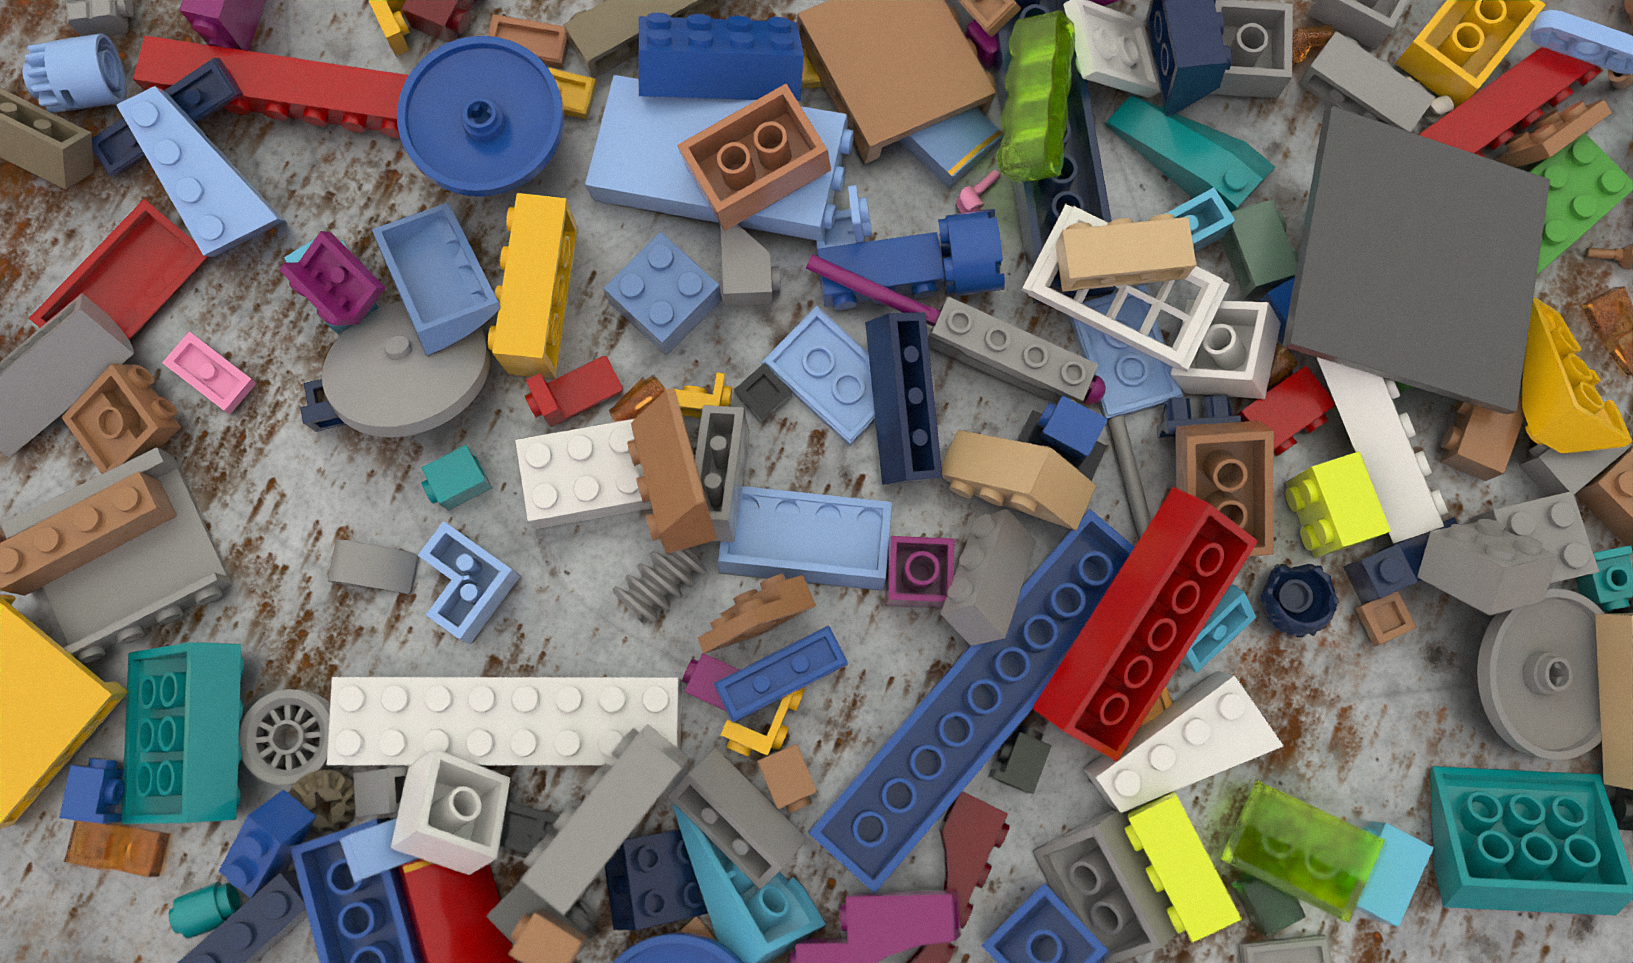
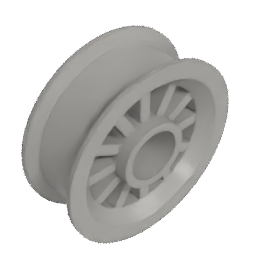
[239,689,333,785]

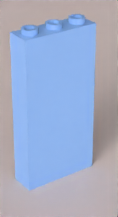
[585,75,854,242]

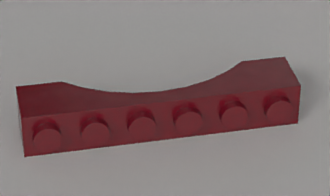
[905,791,1010,963]

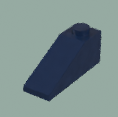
[1343,517,1458,604]

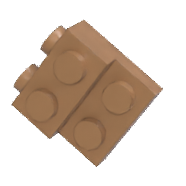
[61,364,181,474]
[697,574,816,654]

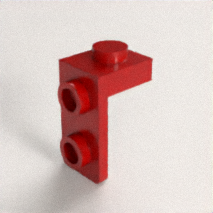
[525,356,623,427]

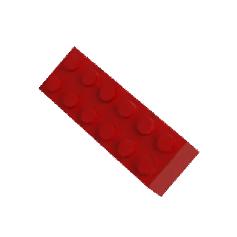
[1032,487,1258,761]

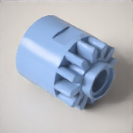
[22,33,127,113]

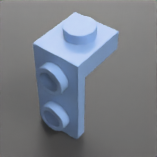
[816,185,872,249]

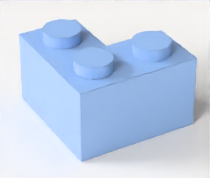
[417,521,521,644]

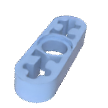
[1530,10,1633,74]

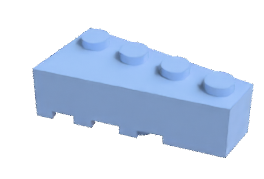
[116,86,286,257]

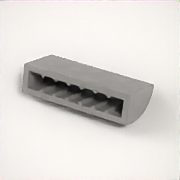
[0,293,134,458]

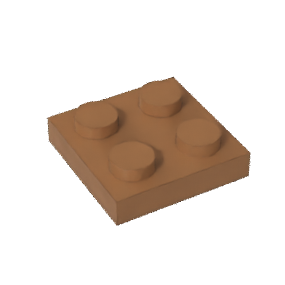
[1493,99,1612,168]

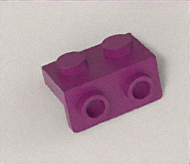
[279,231,386,326]

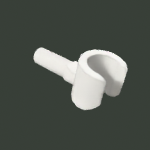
[1407,76,1454,123]

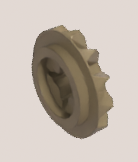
[289,770,356,837]

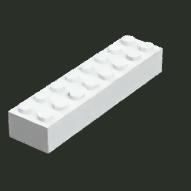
[327,677,682,765]

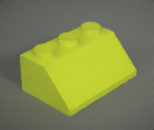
[1124,791,1242,943]

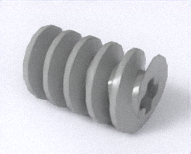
[613,544,707,625]

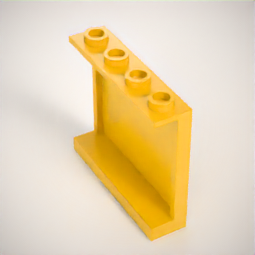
[0,595,129,829]

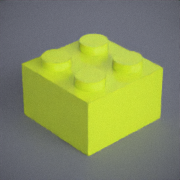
[1285,451,1391,559]

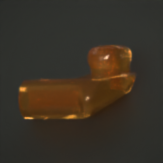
[1292,25,1333,65]

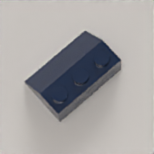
[1146,0,1231,116]

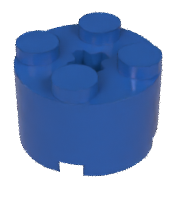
[938,209,1005,297]

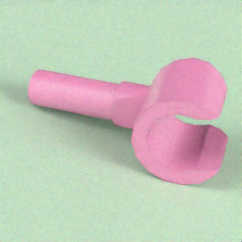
[956,169,1000,213]

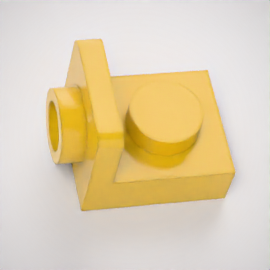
[368,0,410,56]
[675,372,733,419]

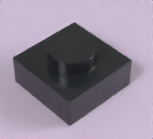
[734,363,792,422]

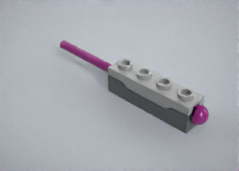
[806,254,1106,405]

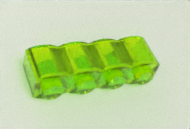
[997,10,1075,183]

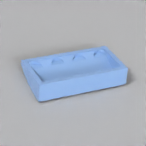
[718,486,892,590]

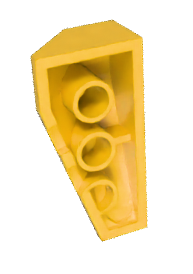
[1522,296,1633,454]

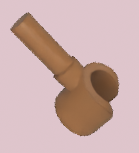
[1585,243,1633,270]

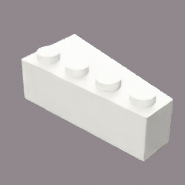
[1083,671,1283,813]

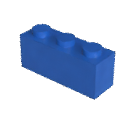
[817,232,945,310]

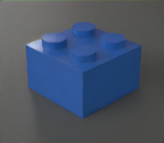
[981,883,1112,963]

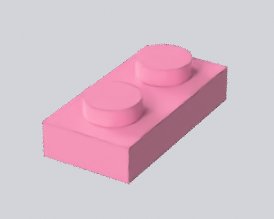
[162,332,257,414]

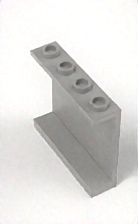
[0,447,233,664]

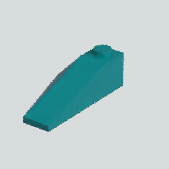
[1105,95,1276,212]

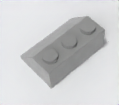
[1033,810,1178,963]

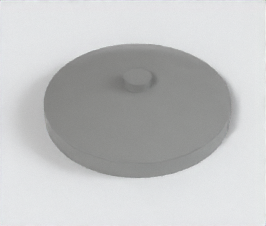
[322,301,491,437]
[1477,589,1605,760]

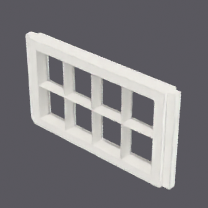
[1022,204,1230,372]

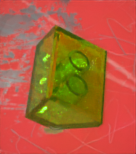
[1220,780,1387,923]

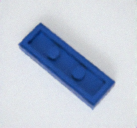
[713,625,849,723]

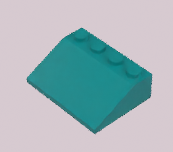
[121,642,244,824]
[1430,766,1633,916]

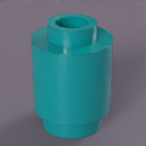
[168,882,242,939]

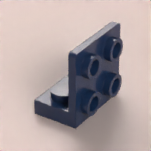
[604,829,708,930]

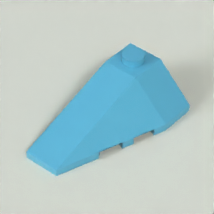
[673,804,826,963]

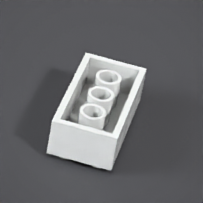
[515,419,652,529]

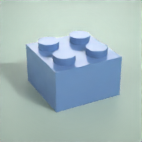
[603,231,722,356]

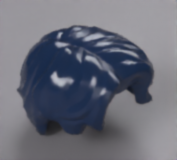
[1261,564,1339,638]

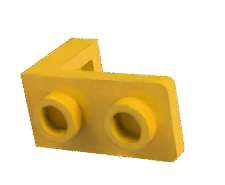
[720,687,806,757]

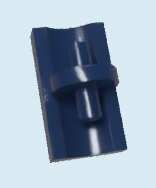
[1157,395,1241,438]

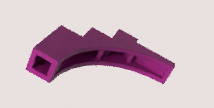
[790,890,961,963]

